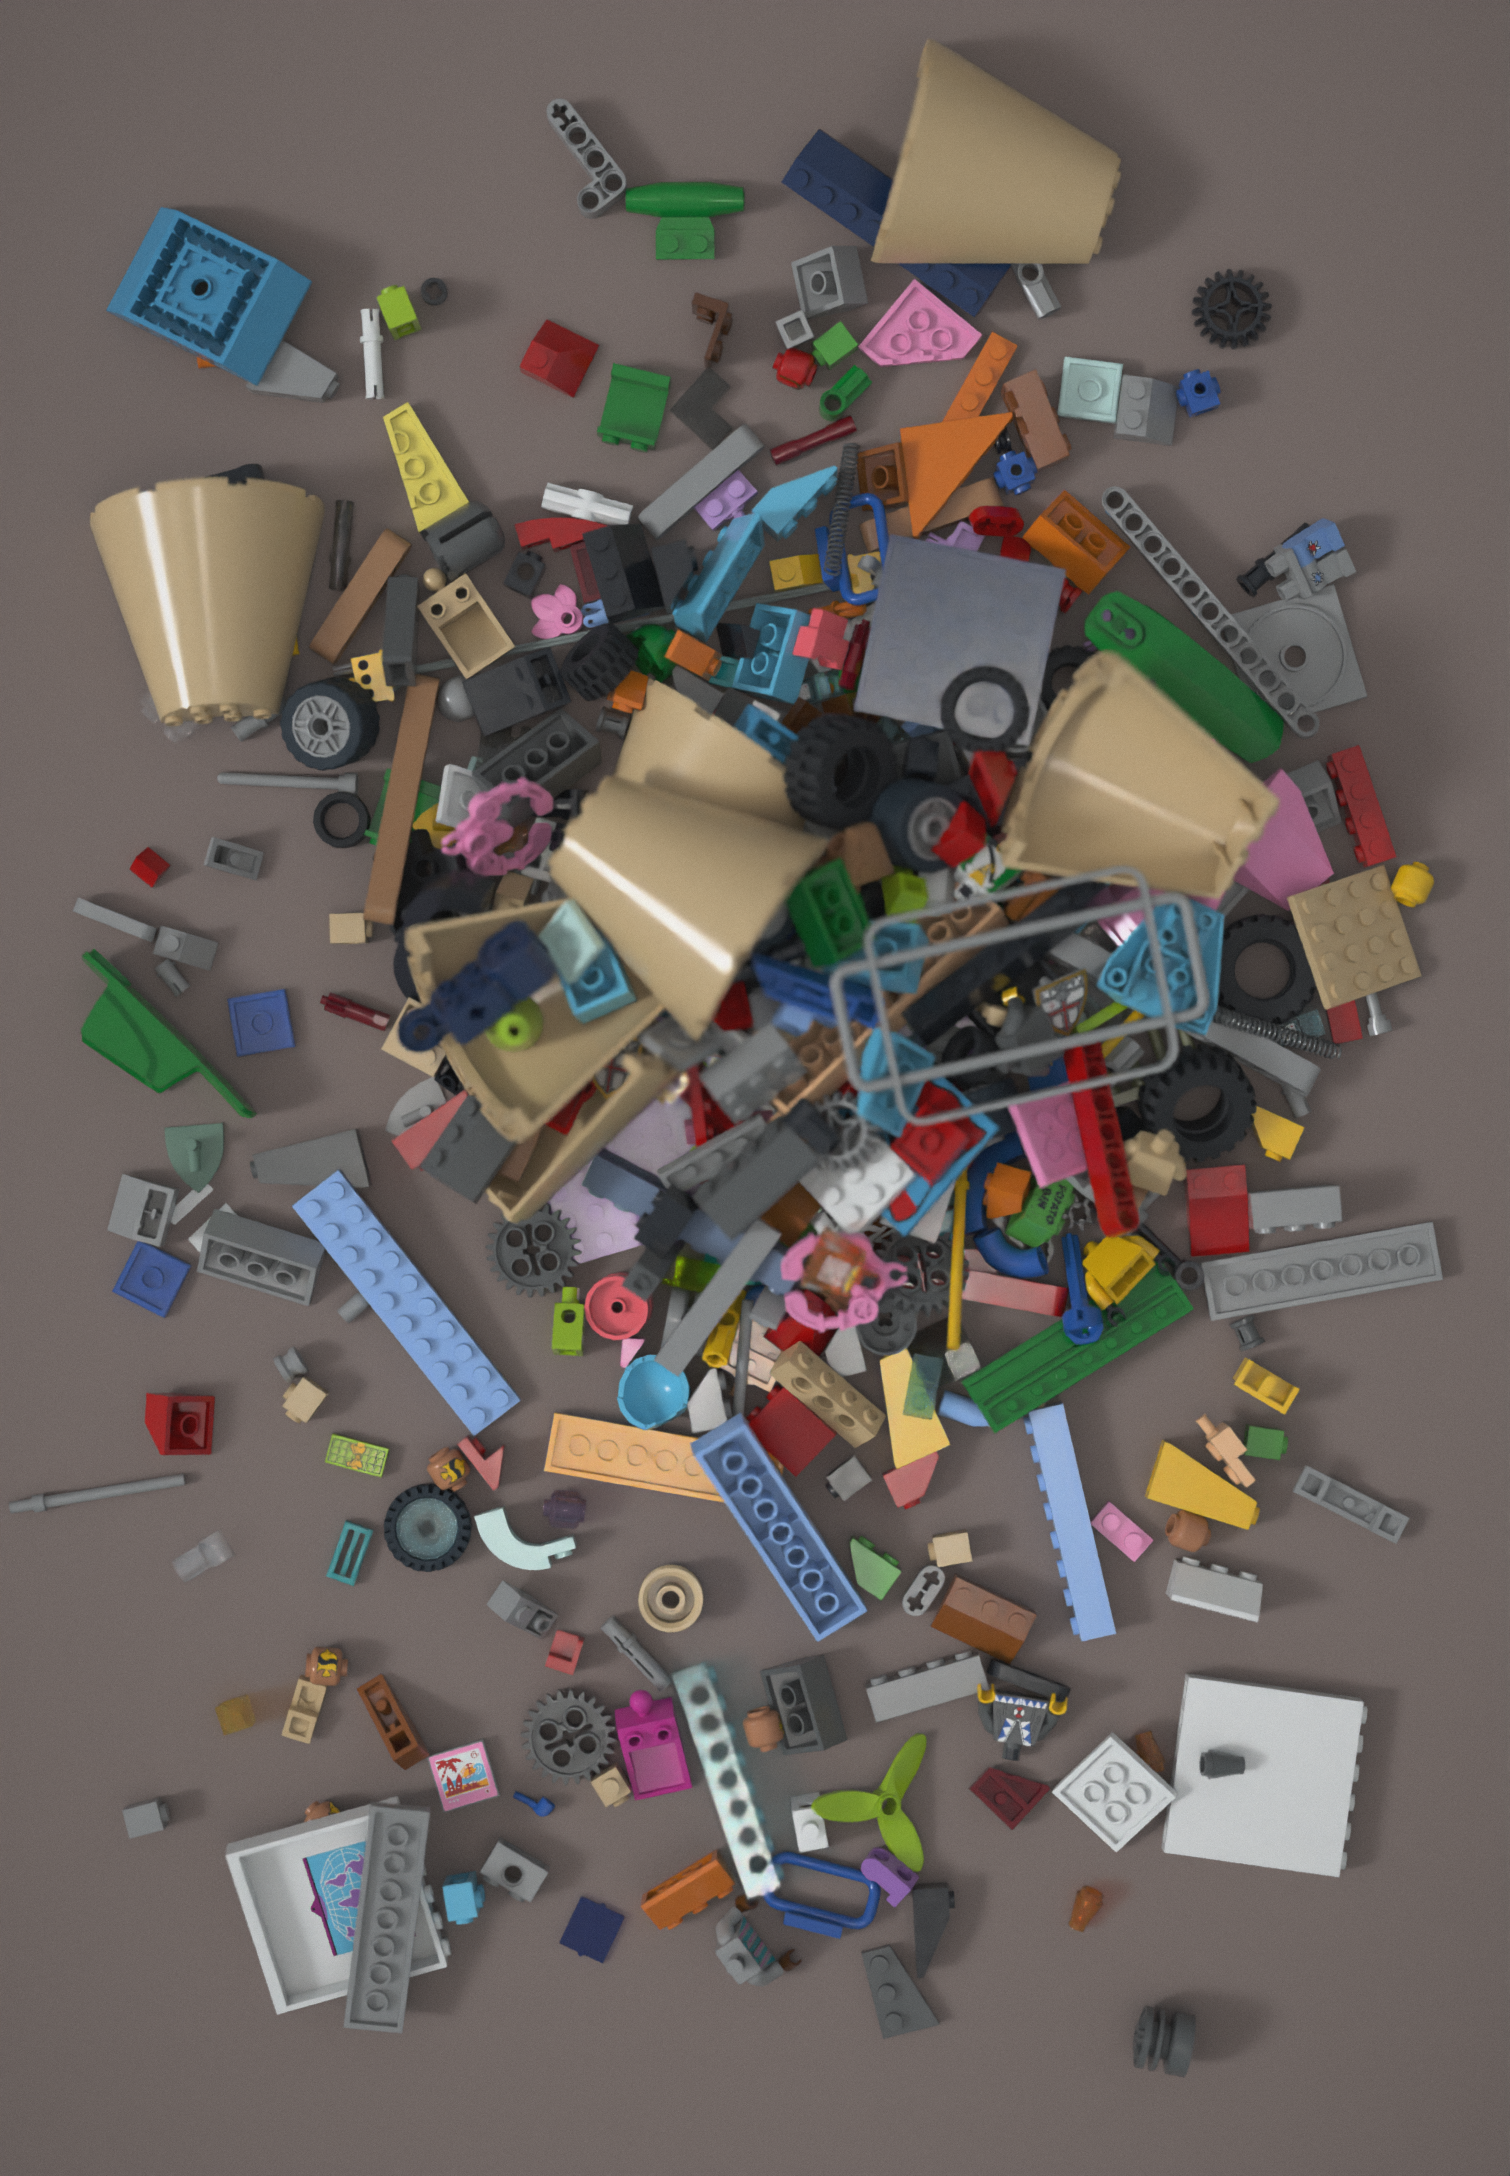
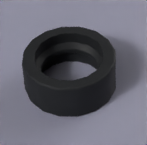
[313,792,370,849]
[942,1026,997,1086]

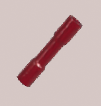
[769,415,857,466]

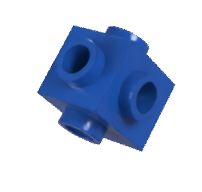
[1176,369,1221,418]
[993,450,1038,495]

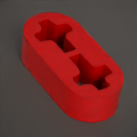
[969,506,1024,537]

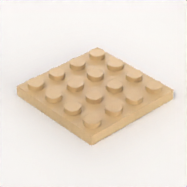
[1287,865,1422,1010]

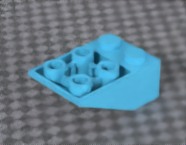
[752,466,838,542]

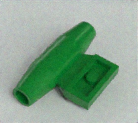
[626,182,745,260]

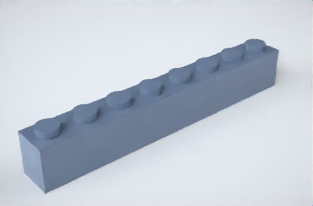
[581,1149,810,1296]

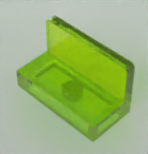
[661,1256,721,1293]

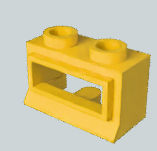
[1232,1357,1300,1415]

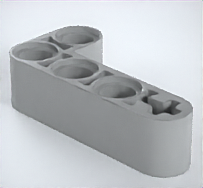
[546,99,627,219]

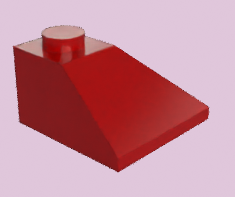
[519,319,599,398]
[968,751,1017,827]
[763,1289,837,1357]
[145,1393,215,1455]

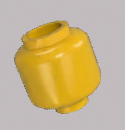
[1391,862,1435,907]

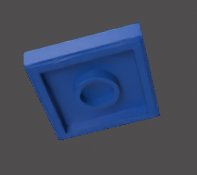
[227,989,296,1057]
[112,1241,192,1318]

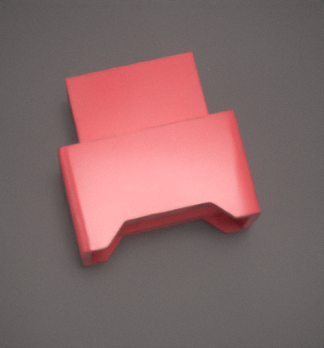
[792,608,850,670]

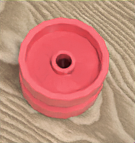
[584,1272,654,1340]

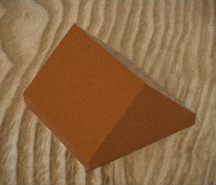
[856,442,909,511]
[759,1181,822,1247]

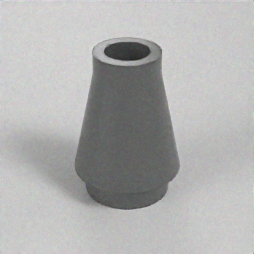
[1199,1749,1245,1779]

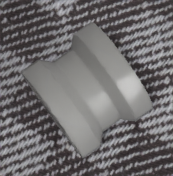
[273,1346,309,1383]

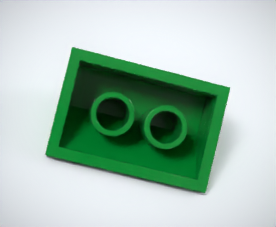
[784,857,877,968]

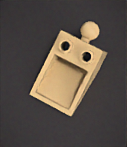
[417,568,515,680]

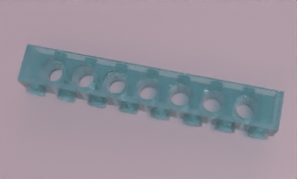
[671,1661,785,1900]

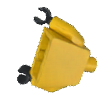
[1082,1235,1175,1328]

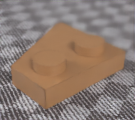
[844,822,894,887]

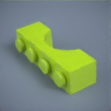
[881,865,929,924]

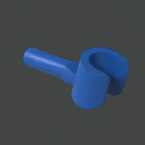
[513,1791,555,1817]

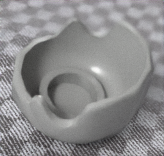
[437,675,475,722]

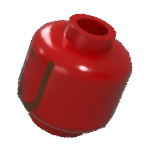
[772,347,818,390]

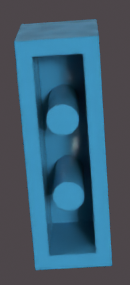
[733,704,799,767]

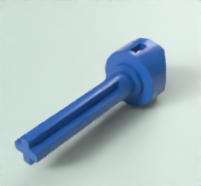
[1061,1233,1103,1345]

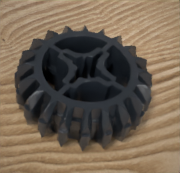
[1192,269,1272,350]

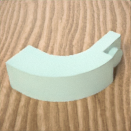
[474,1506,577,1570]

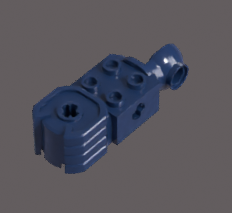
[397,920,557,1053]

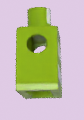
[552,1287,585,1356]

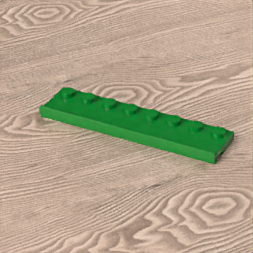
[961,1261,1194,1435]

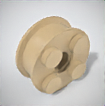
[638,1565,704,1632]

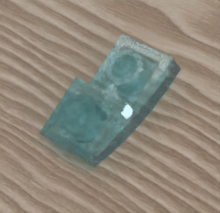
[902,1353,943,1420]

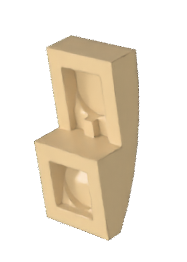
[281,1675,328,1744]

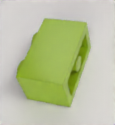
[376,285,422,340]

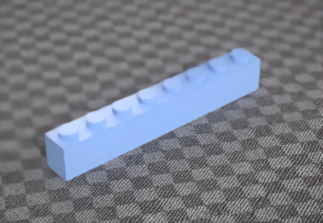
[1023,1402,1116,1641]

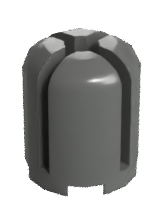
[420,501,505,583]

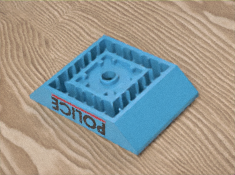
[106,207,312,386]

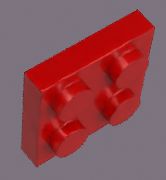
[889,1101,972,1185]

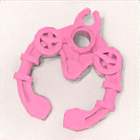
[441,777,553,877]
[781,1230,908,1333]

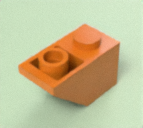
[607,670,649,714]
[983,1163,1031,1219]

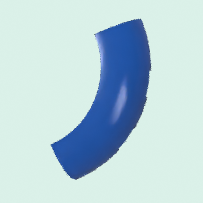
[964,1129,1028,1237]

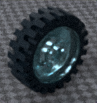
[384,1483,472,1572]

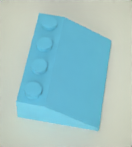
[673,513,765,643]

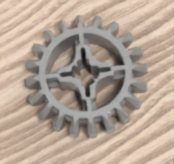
[801,1092,882,1173]

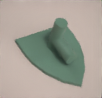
[164,1123,224,1193]

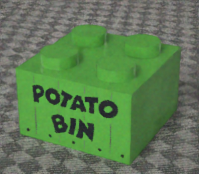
[1004,1175,1075,1248]

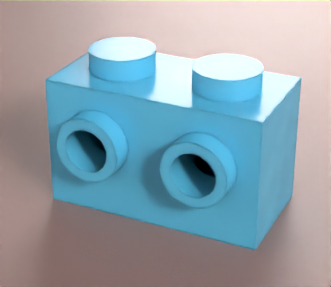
[442,1871,485,1925]

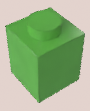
[811,321,858,371]
[1243,1424,1288,1460]

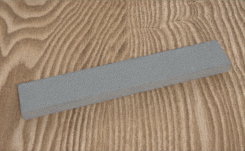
[654,1217,782,1377]

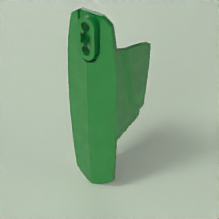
[1084,591,1283,763]
[81,949,257,1118]

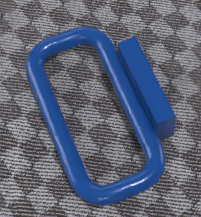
[815,493,889,605]
[762,1852,881,1939]

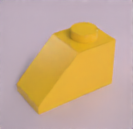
[769,554,824,593]
[1252,1106,1305,1162]

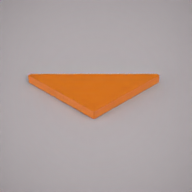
[900,412,1013,539]

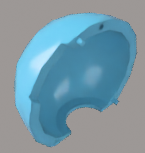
[617,1354,691,1430]

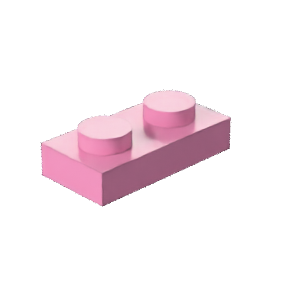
[1090,1501,1153,1562]

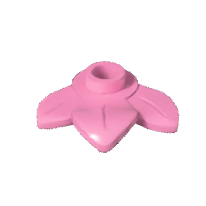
[531,584,584,639]

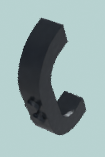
[393,870,496,1004]

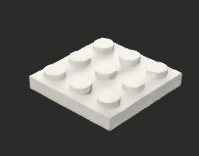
[799,1114,917,1234]
[1052,1732,1177,1852]

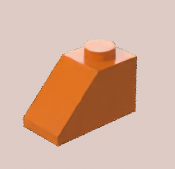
[665,630,722,681]

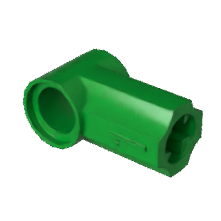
[819,365,872,422]

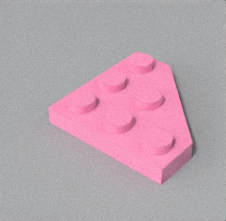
[858,279,982,367]

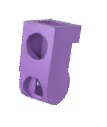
[861,1847,919,1908]

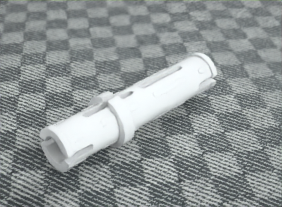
[360,309,385,400]

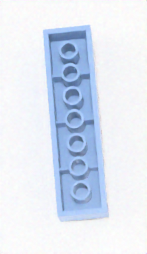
[691,1412,867,1642]

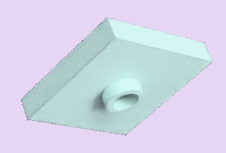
[1057,357,1123,424]
[537,899,605,984]

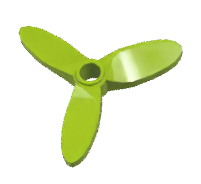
[811,1733,927,1872]

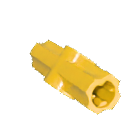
[702,1289,747,1368]

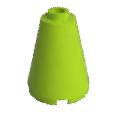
[485,997,543,1052]

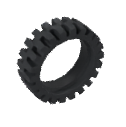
[941,666,1029,753]

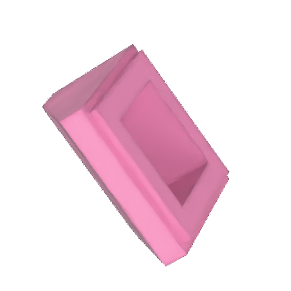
[620,1336,646,1368]

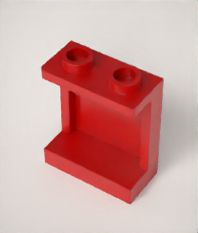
[745,1385,837,1477]

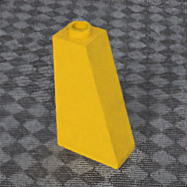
[879,1348,950,1469]
[1145,1440,1260,1530]

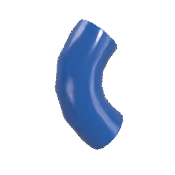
[973,1227,1049,1279]

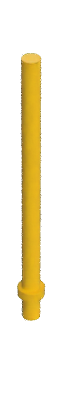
[947,1167,970,1350]

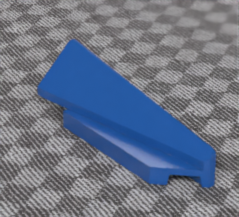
[750,953,886,1029]

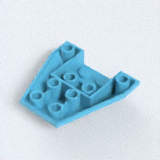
[1097,898,1224,1035]

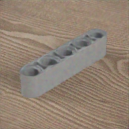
[637,424,765,540]

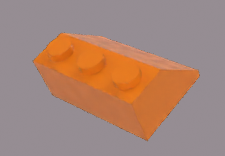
[1022,490,1131,595]
[641,1849,736,1930]

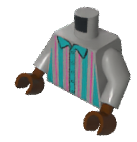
[715,1891,802,1987]

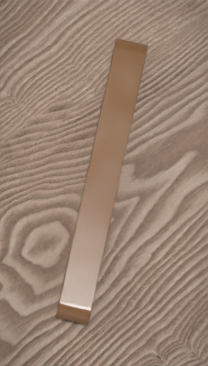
[363,674,440,925]

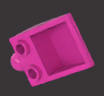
[614,1689,692,1801]

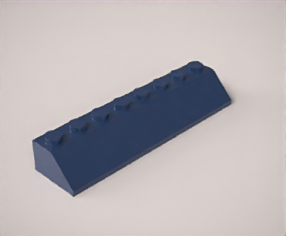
[781,129,1013,317]

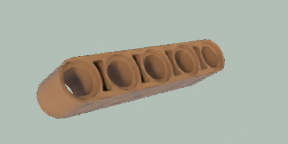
[859,477,1004,553]
[309,528,412,664]

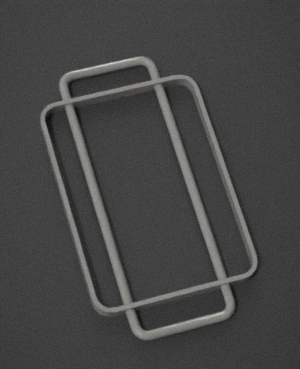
[830,865,1209,1125]

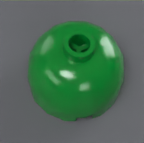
[626,624,679,683]

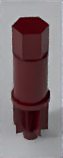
[838,619,871,691]
[320,992,390,1032]

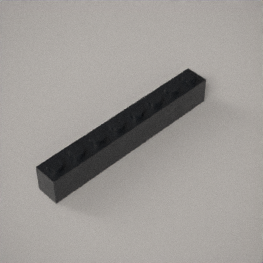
[901,880,1116,1046]

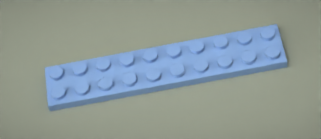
[292,1169,521,1436]

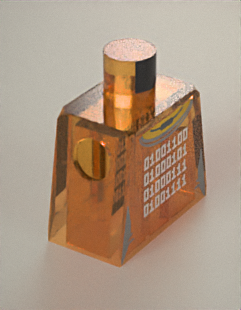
[800,1226,877,1298]

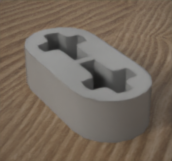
[902,1564,945,1616]

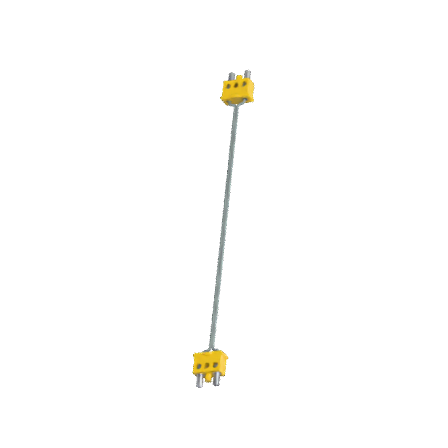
[333,551,882,703]

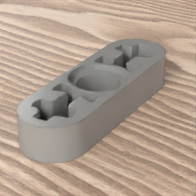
[73,897,157,942]

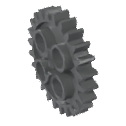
[485,1204,582,1298]
[873,1232,969,1317]
[521,1688,616,1785]

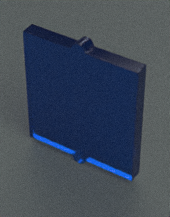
[559,1896,625,1964]

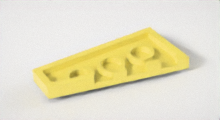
[383,402,469,534]

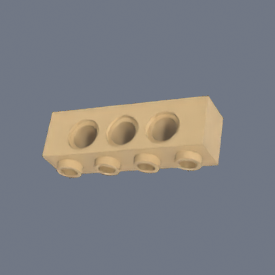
[769,1341,886,1448]

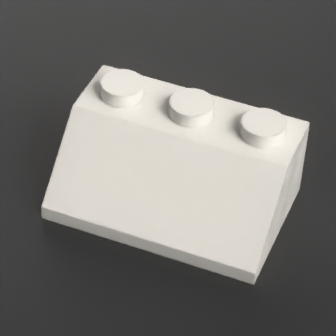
[1166,1556,1263,1622]

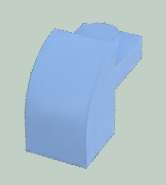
[772,1002,838,1037]

